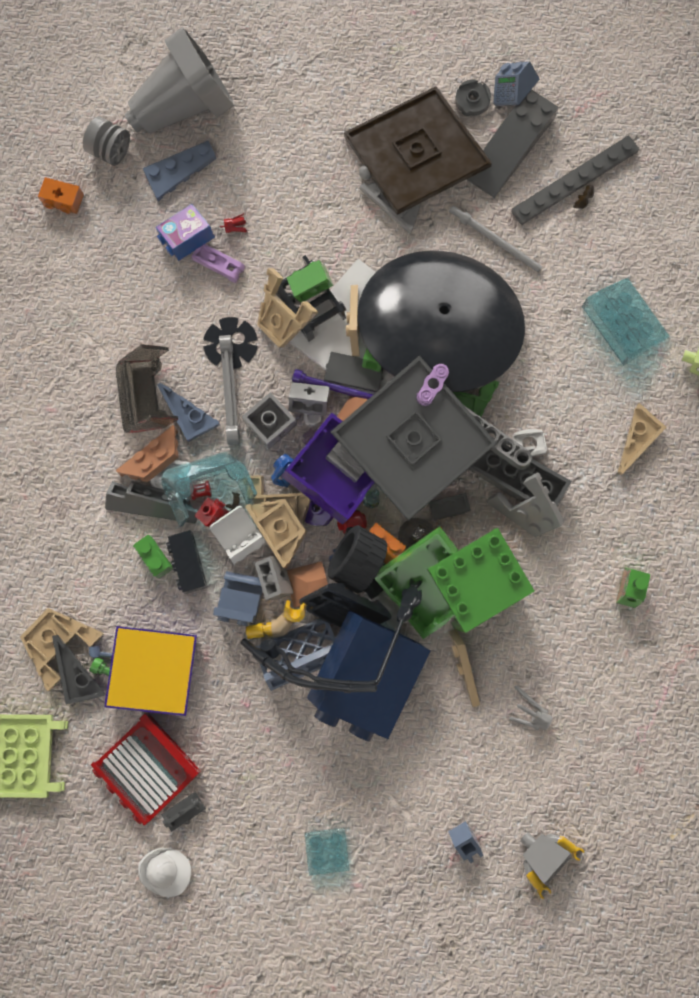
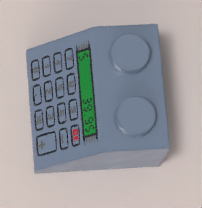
[493,61,540,106]

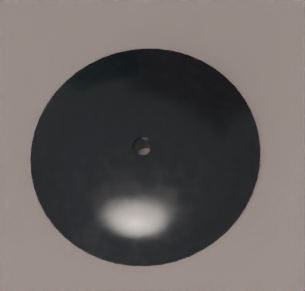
[358,250,525,393]

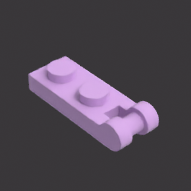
[191,244,245,283]

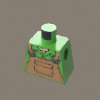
[616,568,650,608]

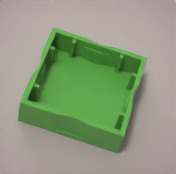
[375,526,458,639]

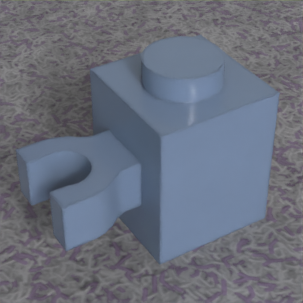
[448,821,484,863]

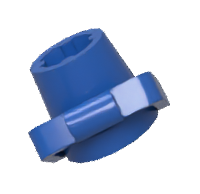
[271,454,294,488]

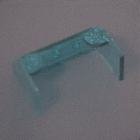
[161,452,257,527]

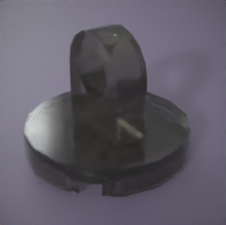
[398,518,435,551]

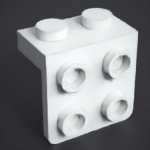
[210,506,266,564]

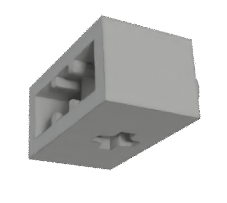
[288,382,329,416]
[255,556,293,600]

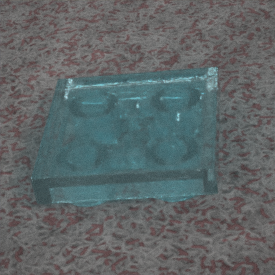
[304,827,350,876]

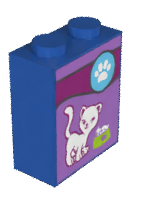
[155,204,215,261]

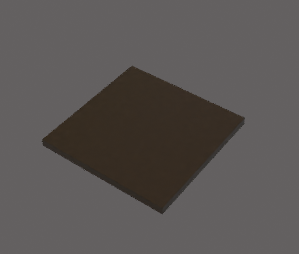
[344,86,492,215]

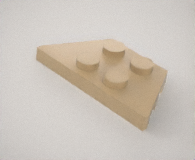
[245,499,307,568]

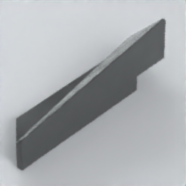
[105,481,198,523]

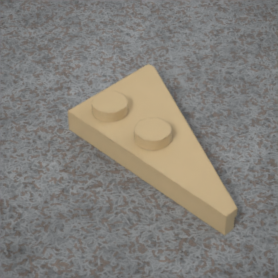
[346,285,360,356]
[618,403,667,475]

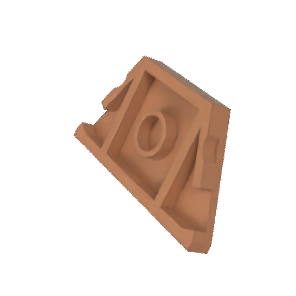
[116,425,178,482]

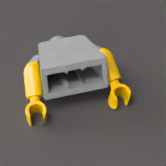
[520,832,585,899]

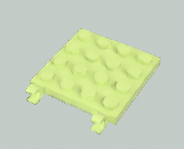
[0,714,68,798]

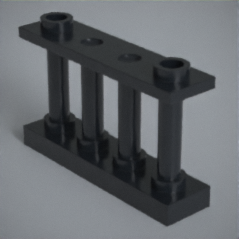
[276,255,346,342]

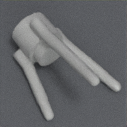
[509,686,553,730]

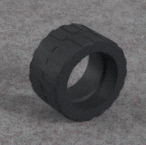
[327,525,388,593]

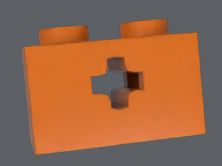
[38,177,84,214]

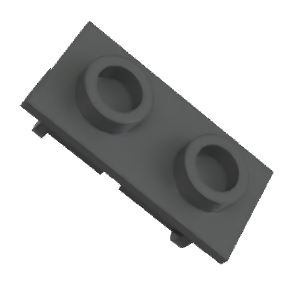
[161,791,206,832]

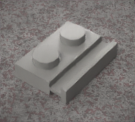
[326,442,364,482]

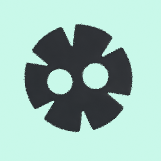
[203,317,258,369]

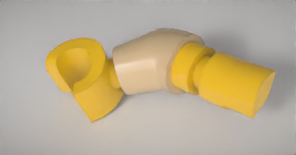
[246,600,307,639]

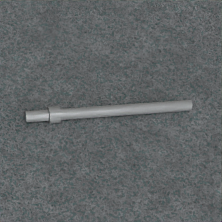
[449,205,543,273]

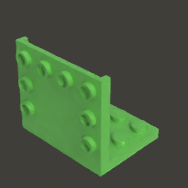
[427,528,535,633]

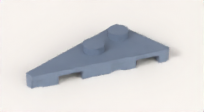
[157,383,220,442]

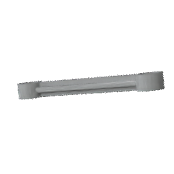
[219,335,240,445]

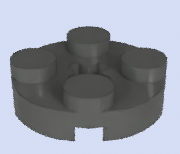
[455,79,491,116]

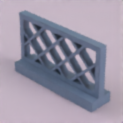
[256,619,335,691]

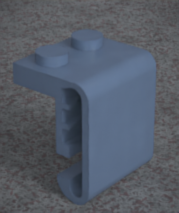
[213,571,263,626]

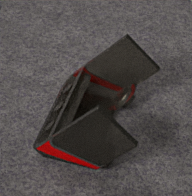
[116,344,178,433]

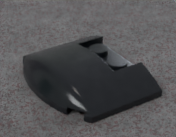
[299,583,392,627]

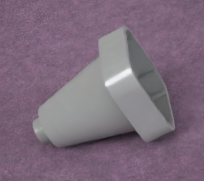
[125,27,235,133]

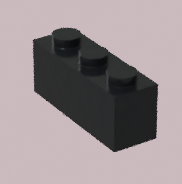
[166,530,208,594]

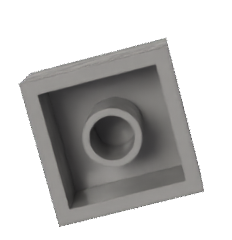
[242,392,297,450]

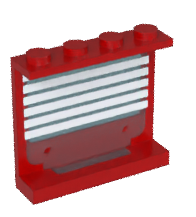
[91,713,202,826]

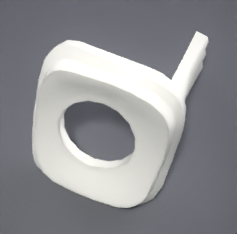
[513,429,547,457]

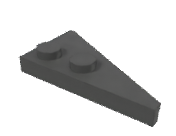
[52,635,105,705]

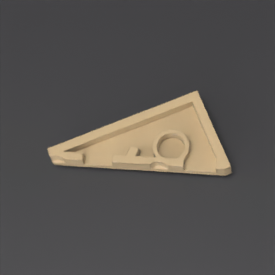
[449,630,480,707]

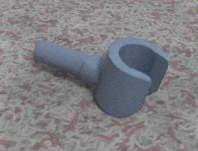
[89,646,112,658]

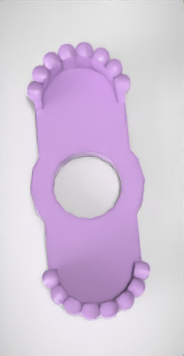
[416,364,449,406]

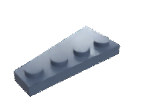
[143,141,216,201]

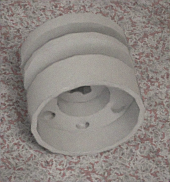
[83,116,130,166]

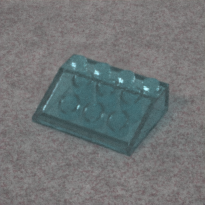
[582,278,670,366]

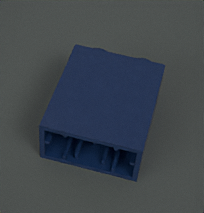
[307,610,431,742]

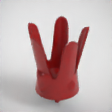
[220,213,248,233]

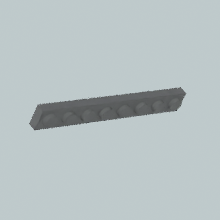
[511,135,639,226]

